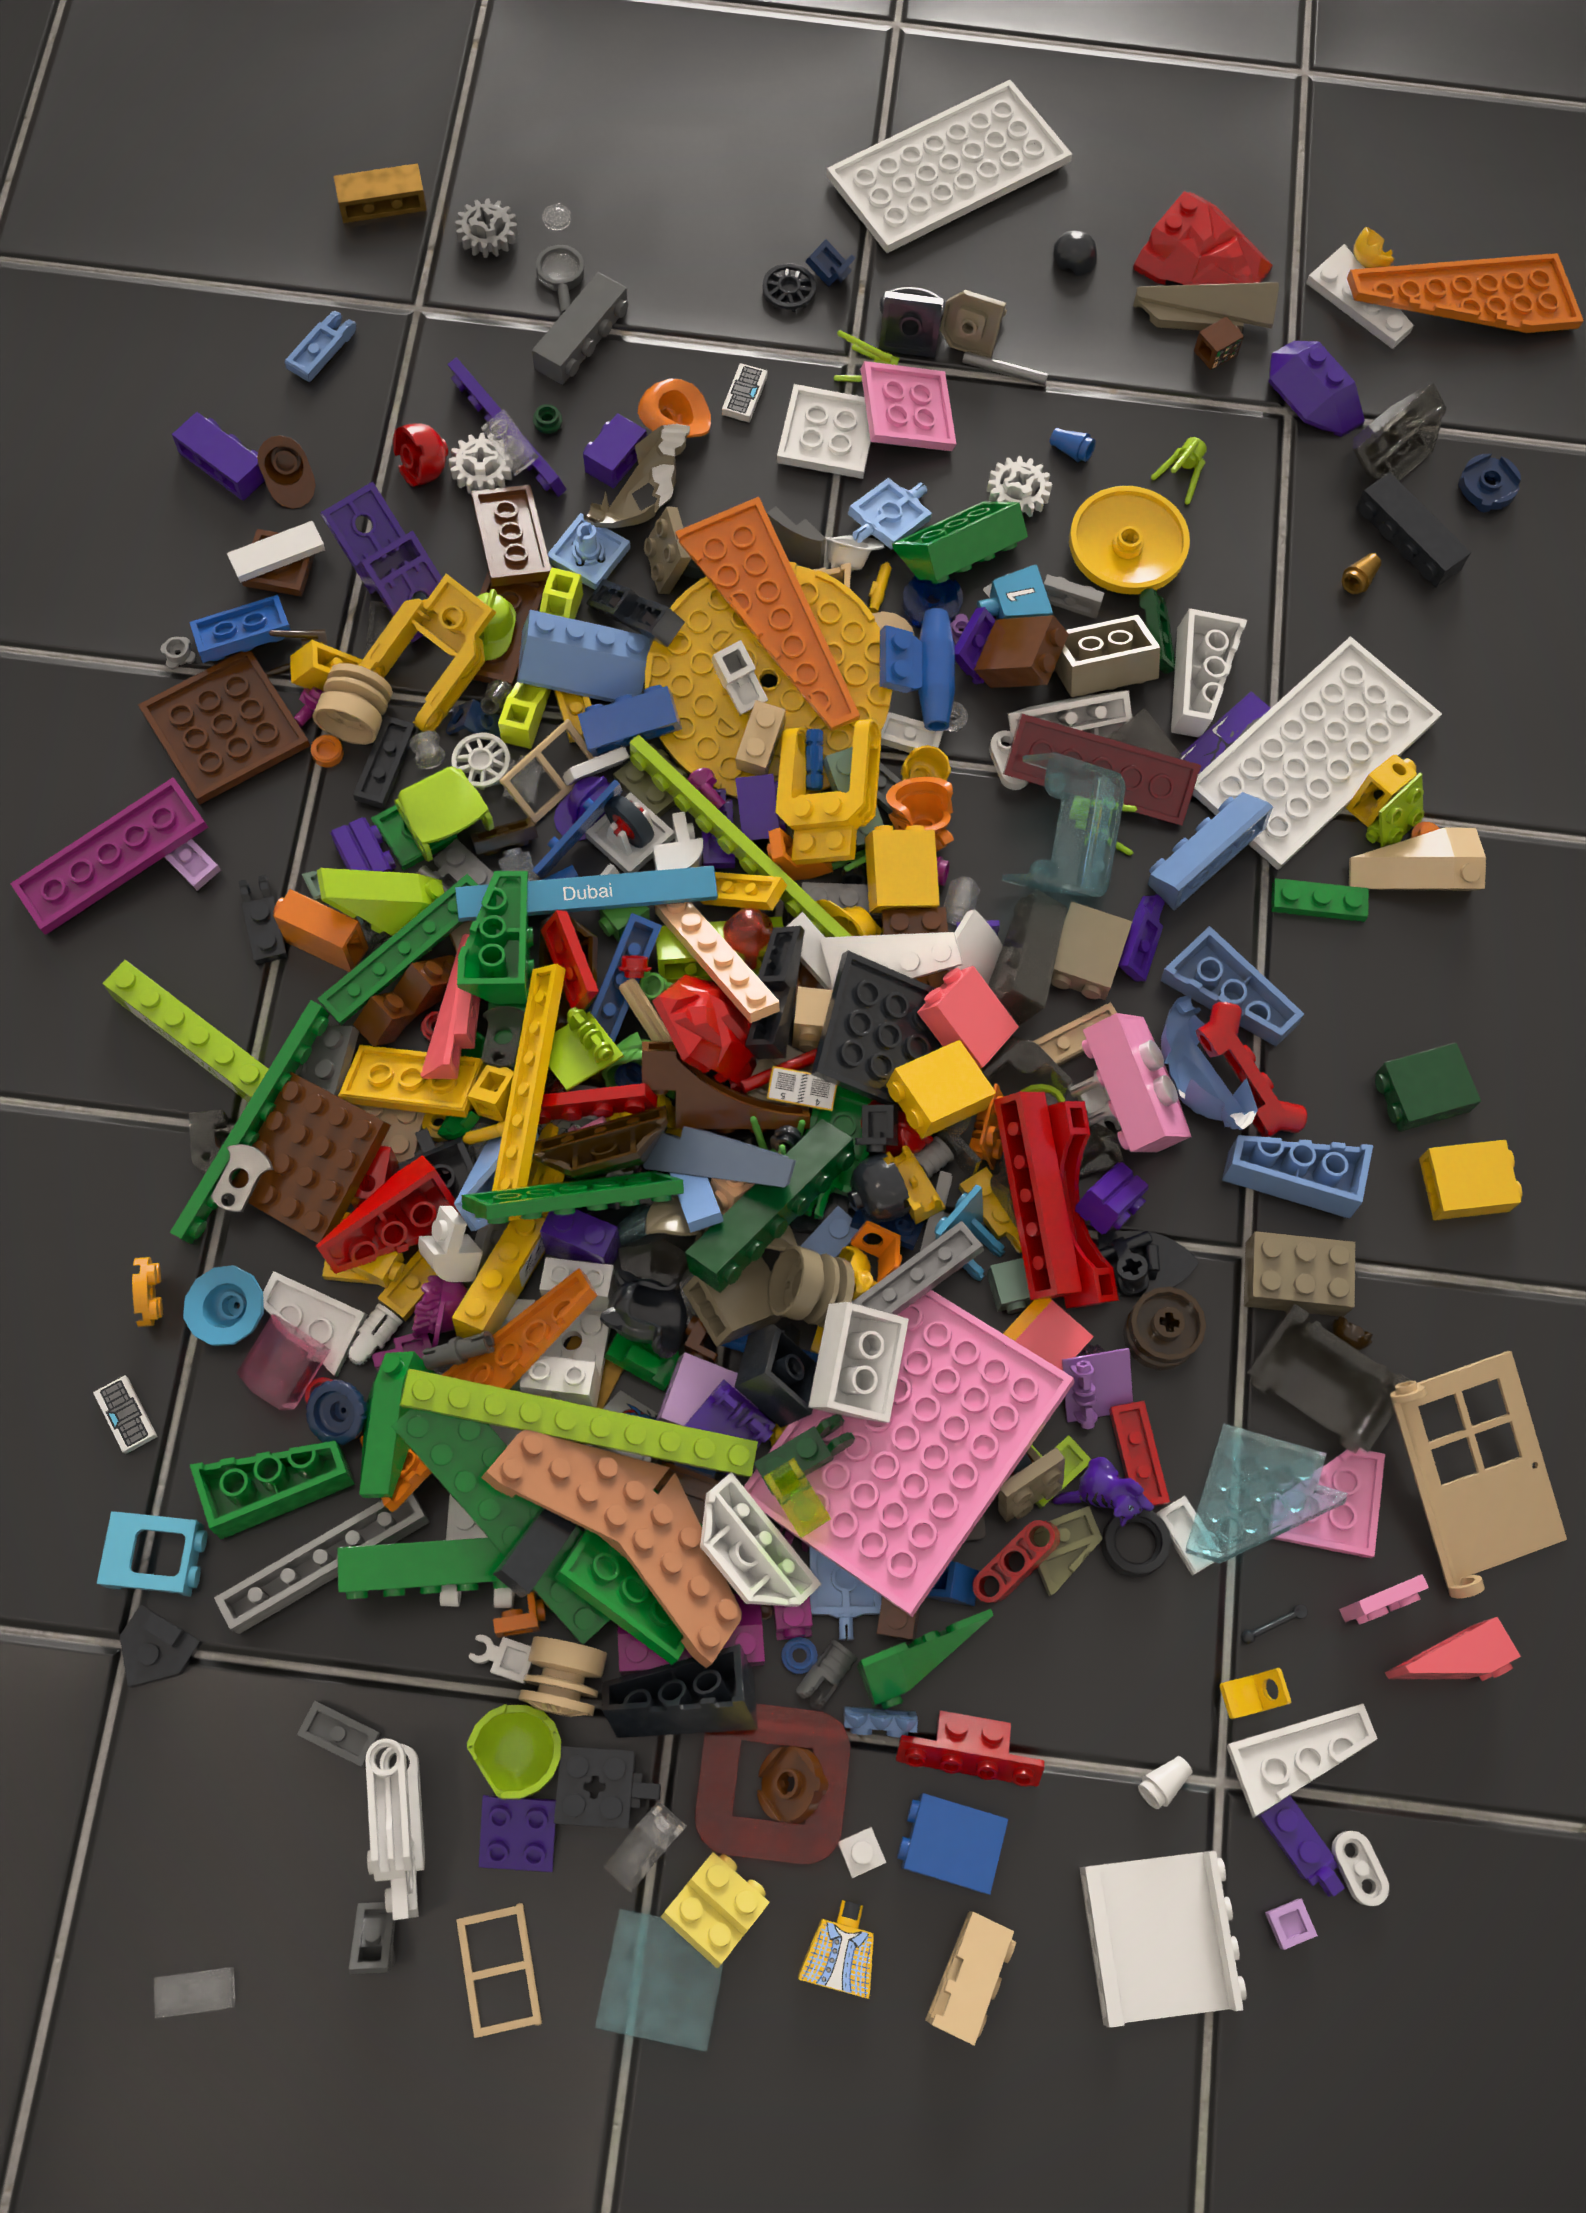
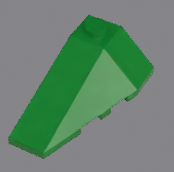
[857,1609,994,1710]

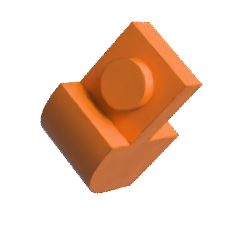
[767,827,833,880]

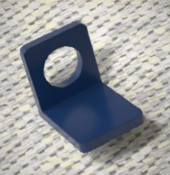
[446,699,501,744]

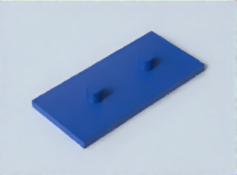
[532,780,623,879]

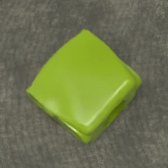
[394,766,494,862]

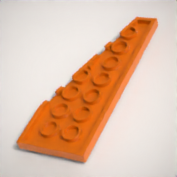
[1346,253,1584,333]

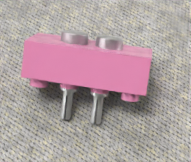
[1069,1013,1191,1152]

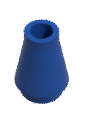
[1050,428,1096,462]

